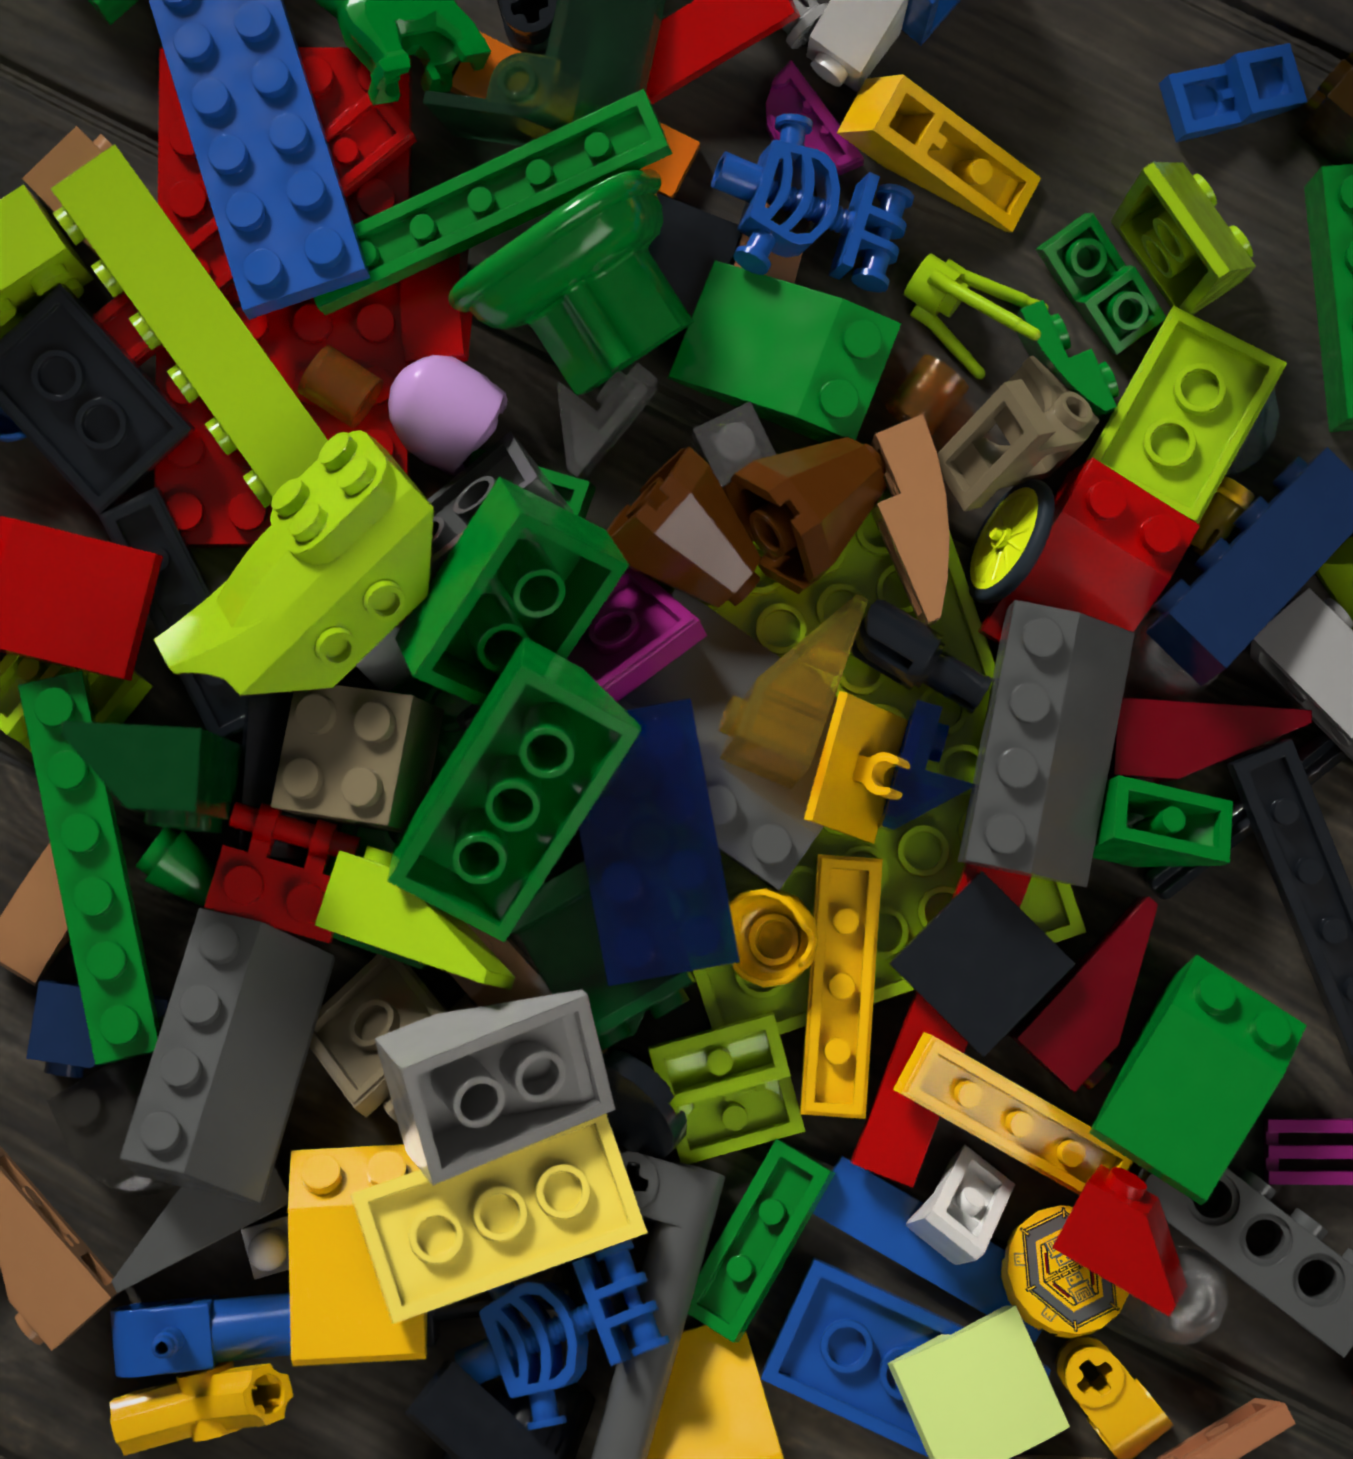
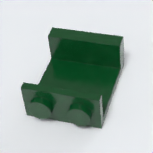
[511,844,696,1052]

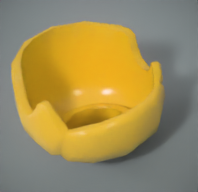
[718,887,817,988]

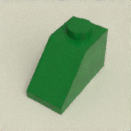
[1093,775,1233,867]

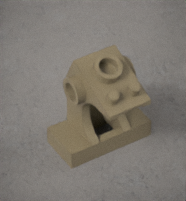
[937,356,1100,511]

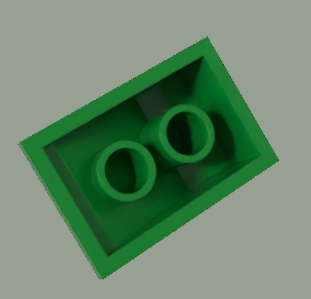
[667,260,902,443]
[1089,954,1307,1205]

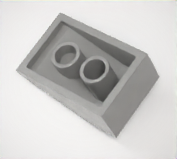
[374,990,615,1185]

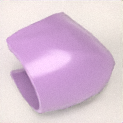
[388,355,508,477]

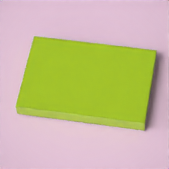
[1086,305,1287,524]

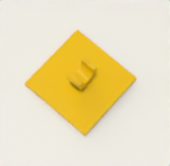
[804,691,911,844]

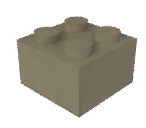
[271,685,444,833]

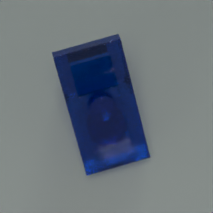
[879,700,975,832]

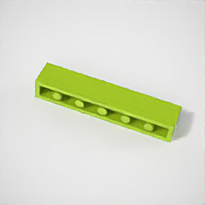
[50,144,328,508]

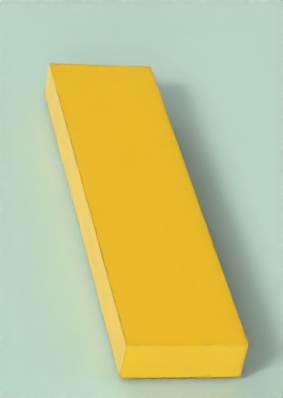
[800,854,883,1119]
[893,1032,1133,1196]

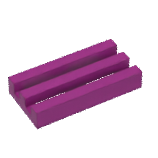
[1263,1118,1353,1185]

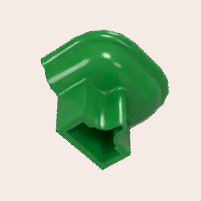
[448,169,694,397]

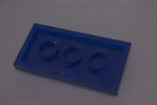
[579,698,740,986]

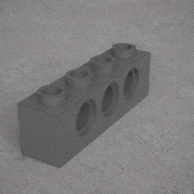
[1135,1167,1353,1357]

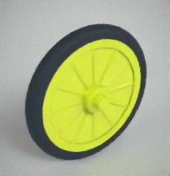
[966,479,1055,604]

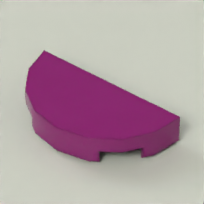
[765,60,865,175]

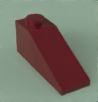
[1108,698,1312,785]
[1009,896,1158,1092]

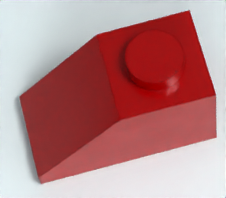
[1052,1164,1188,1317]

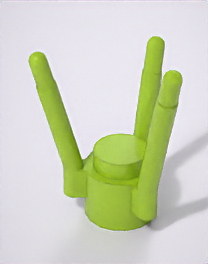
[903,253,1049,379]

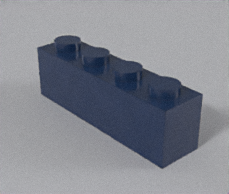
[1145,447,1353,686]

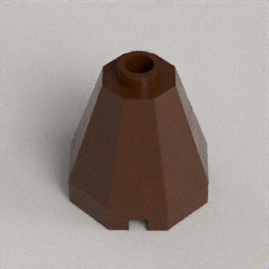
[723,437,887,594]
[606,447,761,607]

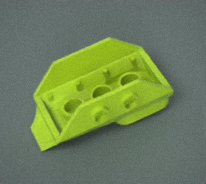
[154,430,434,695]

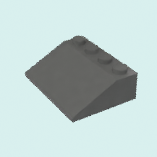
[613,589,837,890]

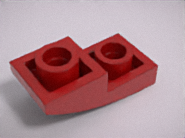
[400,249,473,366]

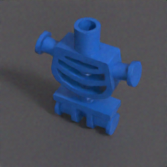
[711,114,914,293]
[455,1240,671,1430]

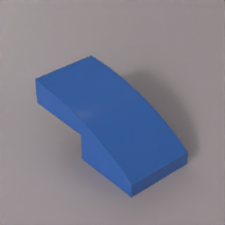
[1159,43,1308,142]

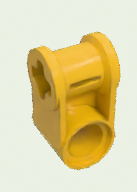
[1055,1335,1174,1459]

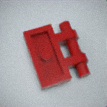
[204,802,361,943]

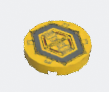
[1001,1205,1129,1339]

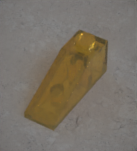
[718,594,868,789]

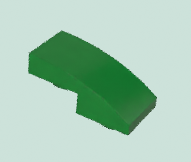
[1035,213,1166,355]
[1016,300,1119,422]

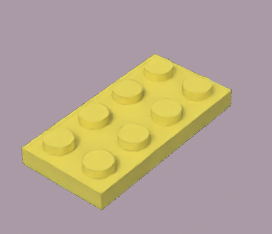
[350,1114,647,1324]

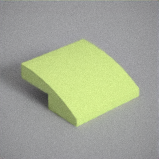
[887,1305,1070,1459]

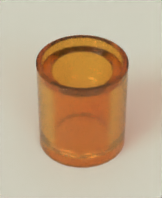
[298,345,384,429]
[885,354,969,437]

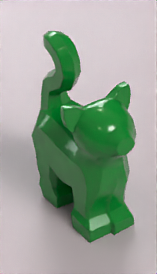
[313,0,491,105]

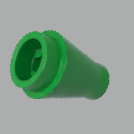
[135,827,216,911]

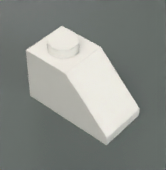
[807,0,909,92]

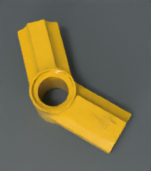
[110,1361,293,1456]

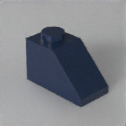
[26,980,171,1078]

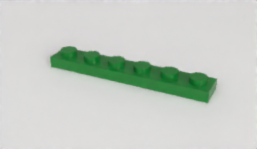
[314,89,673,315]
[18,670,160,1065]

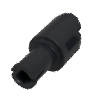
[848,599,993,714]

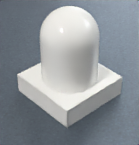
[241,1215,289,1280]

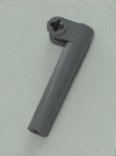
[591,1152,726,1459]

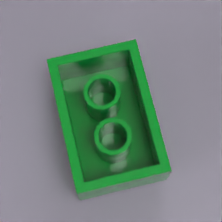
[395,477,629,706]

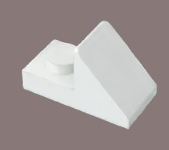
[906,1144,1015,1265]

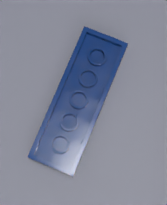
[149,0,371,320]

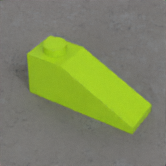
[315,845,515,990]

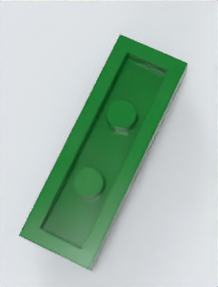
[688,1139,835,1343]

